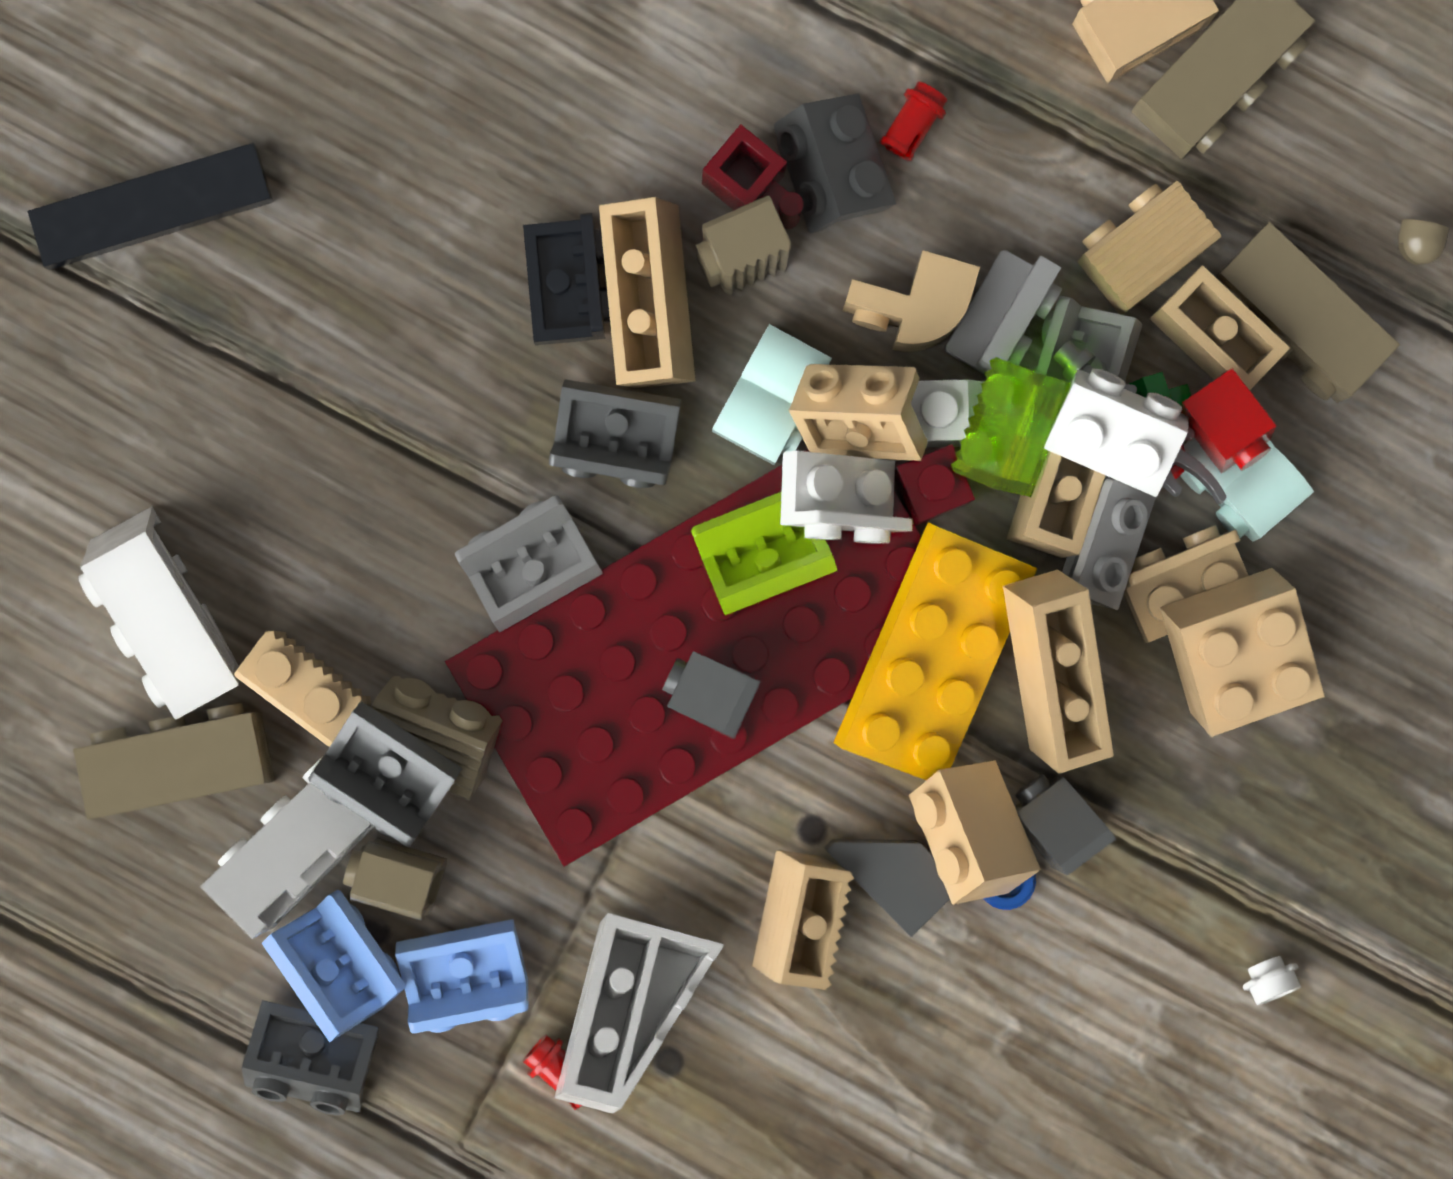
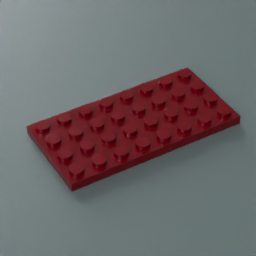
[444,449,921,867]

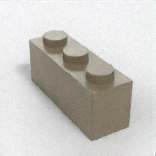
[1131,0,1315,160]
[1215,222,1400,403]
[73,703,275,820]

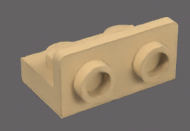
[789,364,928,461]
[1124,525,1249,643]

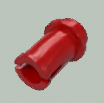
[879,81,948,162]
[522,1034,582,1110]

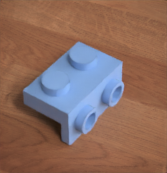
[262,890,405,1042]
[395,919,529,1033]

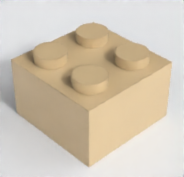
[1160,568,1325,737]

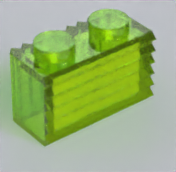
[951,357,1071,497]

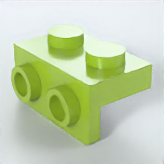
[691,492,838,615]

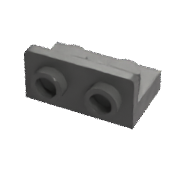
[241,1000,379,1116]

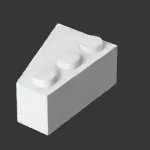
[78,507,239,720]
[200,757,374,939]
[554,913,725,1113]

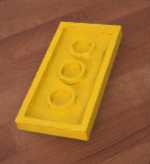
[833,522,1037,780]

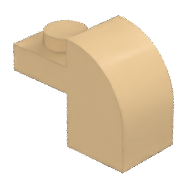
[843,250,980,352]

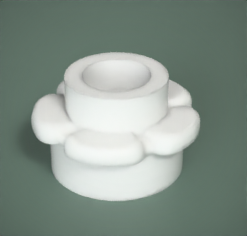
[1243,956,1301,1006]

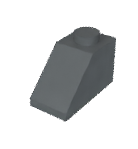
[662,651,760,738]
[1015,774,1116,876]
[824,839,950,937]

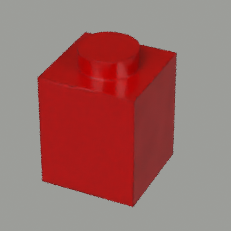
[1180,368,1276,474]

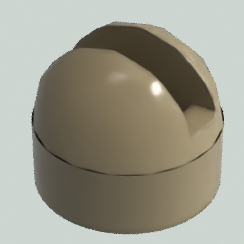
[1398,219,1449,265]

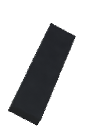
[27,143,273,270]

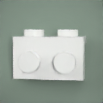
[1044,368,1189,497]

